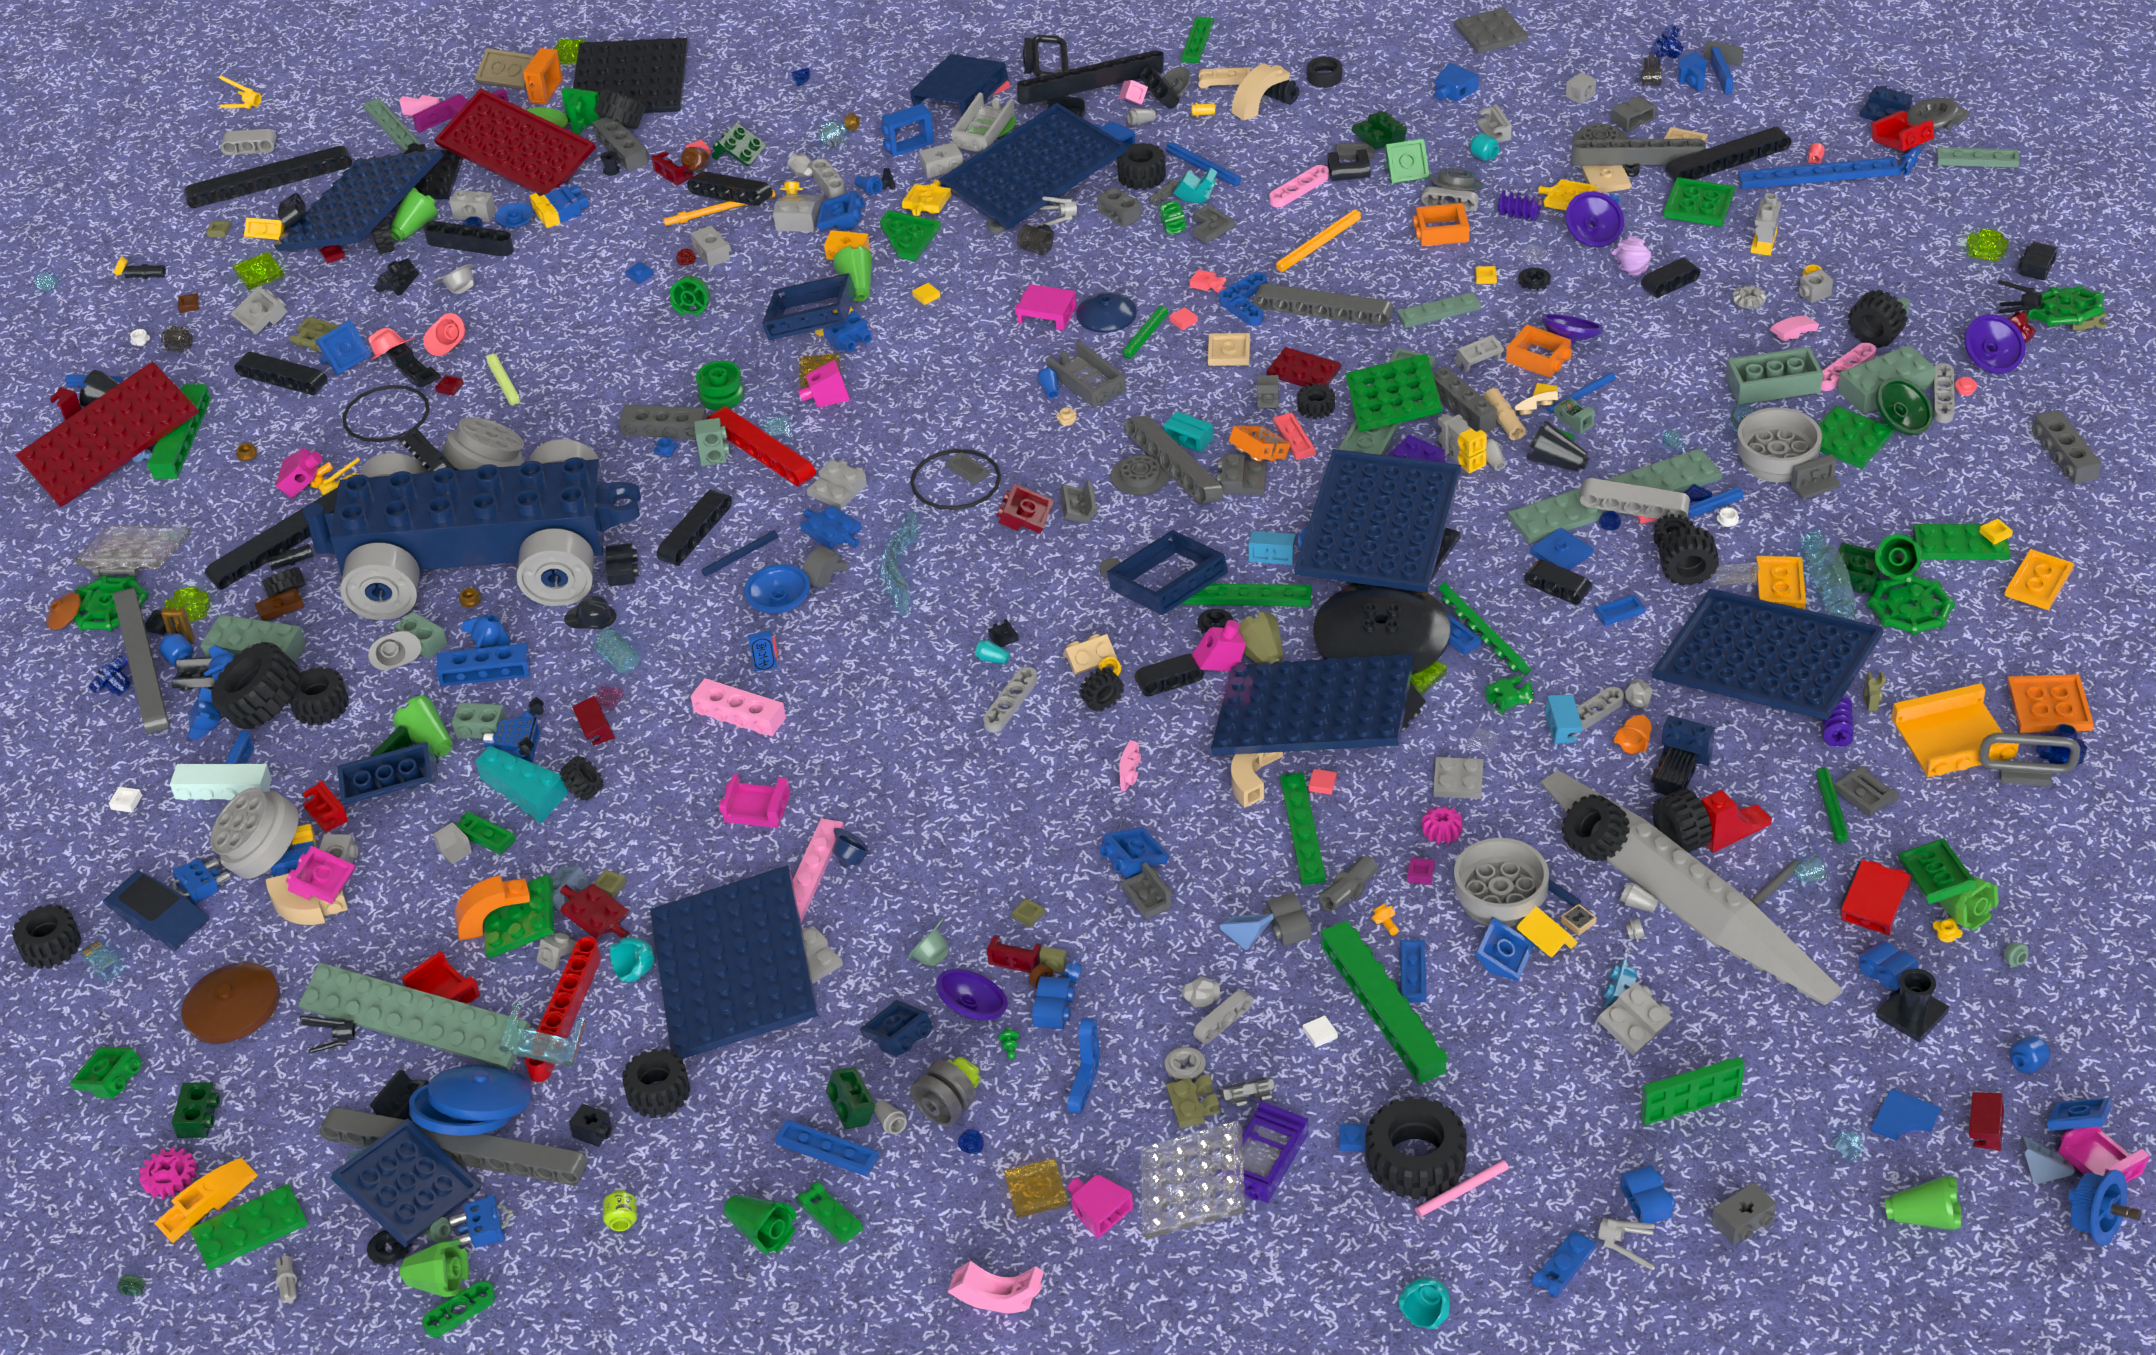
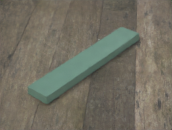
[363,98,421,153]

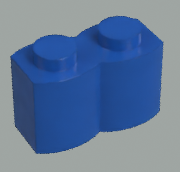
[1858,941,1919,990]
[1032,976,1075,1029]
[1620,1165,1675,1224]

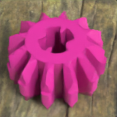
[1422,805,1463,845]

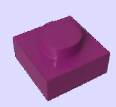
[1407,858,1435,885]

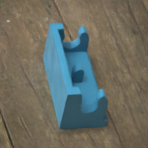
[1249,531,1296,565]
[1544,695,1583,745]

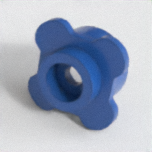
[653,437,678,457]
[1063,957,1083,984]

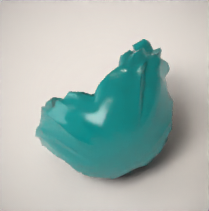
[609,937,654,983]
[1398,1277,1451,1330]

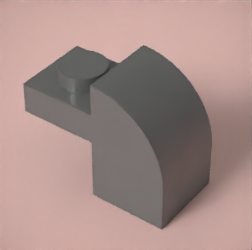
[1257,375,1279,409]
[802,546,850,587]

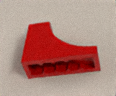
[1701,789,1772,853]

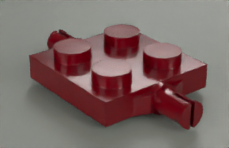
[560,883,629,940]

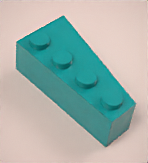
[475,746,568,824]

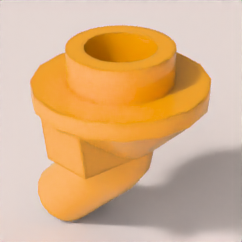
[309,462,334,489]
[1371,904,1399,936]

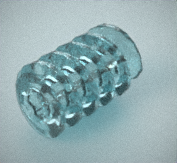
[595,628,640,674]

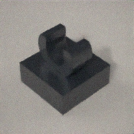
[988,619,1019,647]

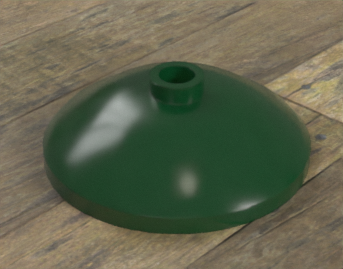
[1876,377,1933,435]

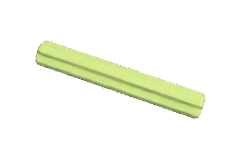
[486,353,520,406]

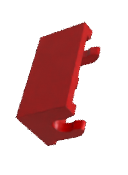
[302,780,348,833]

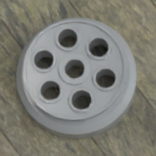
[1736,408,1822,482]
[442,417,525,470]
[210,788,299,879]
[1454,838,1549,927]

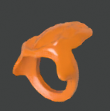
[1614,714,1652,755]

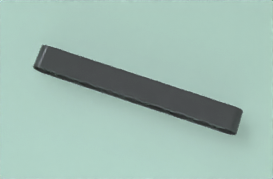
[113,587,170,735]

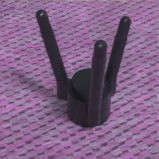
[1998,280,2042,314]
[299,1015,355,1054]

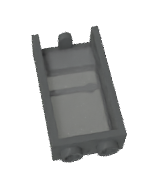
[1046,341,1126,408]

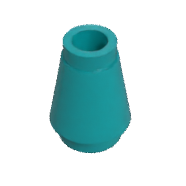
[975,639,1010,665]

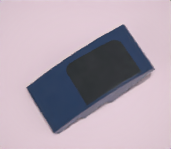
[103,870,209,951]

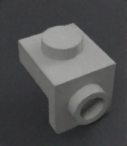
[537,933,576,970]

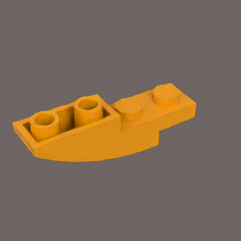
[154,1157,258,1243]

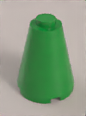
[1875,534,1922,580]
[724,1194,796,1254]

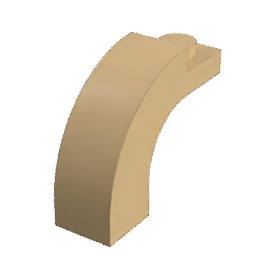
[1231,63,1290,121]
[1231,752,1283,808]
[266,873,348,925]

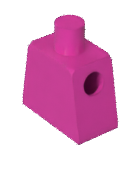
[798,360,850,407]
[276,448,322,498]
[1192,620,1246,672]
[1068,1175,1133,1239]

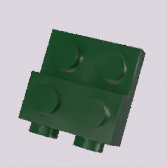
[1351,111,1407,149]
[1828,543,1881,594]

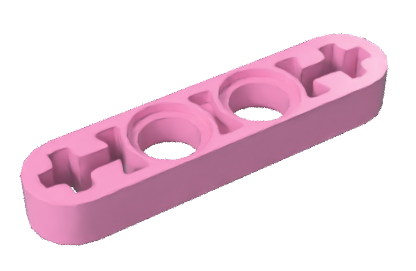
[1269,165,1329,207]
[1821,343,1876,391]

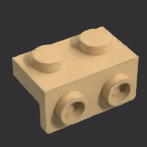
[1063,634,1117,675]

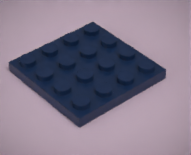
[331,1119,481,1247]

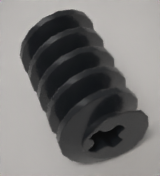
[1263,80,1299,105]

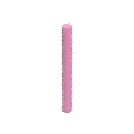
[1415,1160,1509,1217]

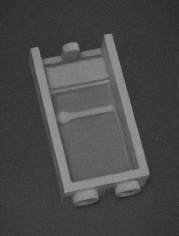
[951,92,1015,152]

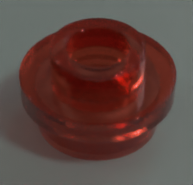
[676,248,696,265]

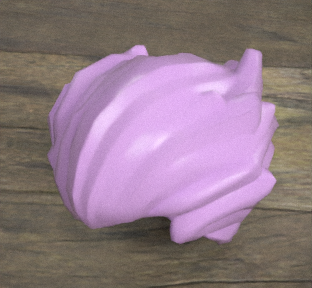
[1611,236,1652,276]

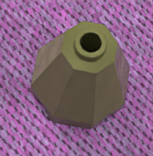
[1238,611,1284,664]

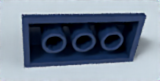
[337,742,438,806]

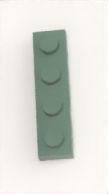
[1937,147,2019,168]
[1397,292,1481,328]

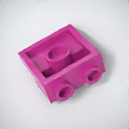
[286,846,356,904]

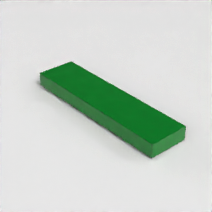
[1181,17,1214,63]

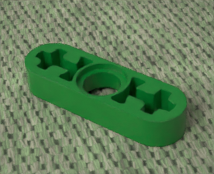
[422,1281,496,1337]

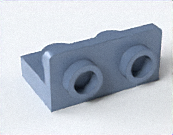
[552,866,592,916]

